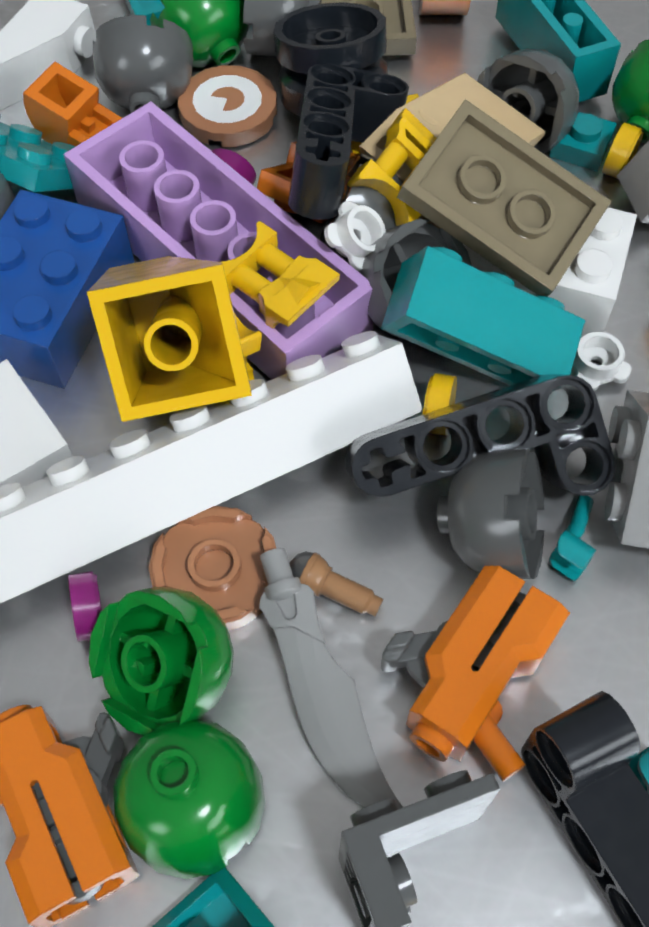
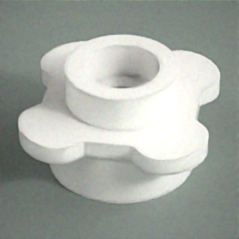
[324,201,386,271]
[572,332,631,391]

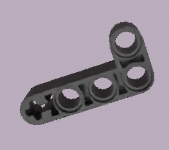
[288,63,409,220]
[345,374,615,497]
[521,691,649,927]

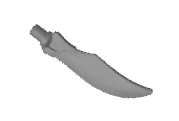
[259,548,403,809]

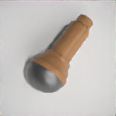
[290,551,384,617]

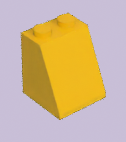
[87,256,252,422]

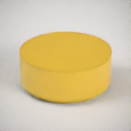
[602,122,644,179]
[423,373,457,436]

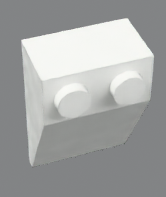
[463,207,637,338]

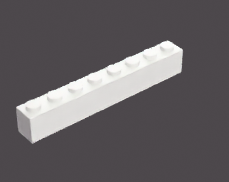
[0,331,423,604]

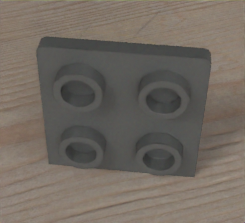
[338,770,500,927]

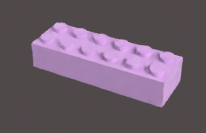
[63,101,373,380]

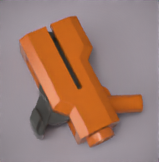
[381,566,570,782]
[0,705,140,927]

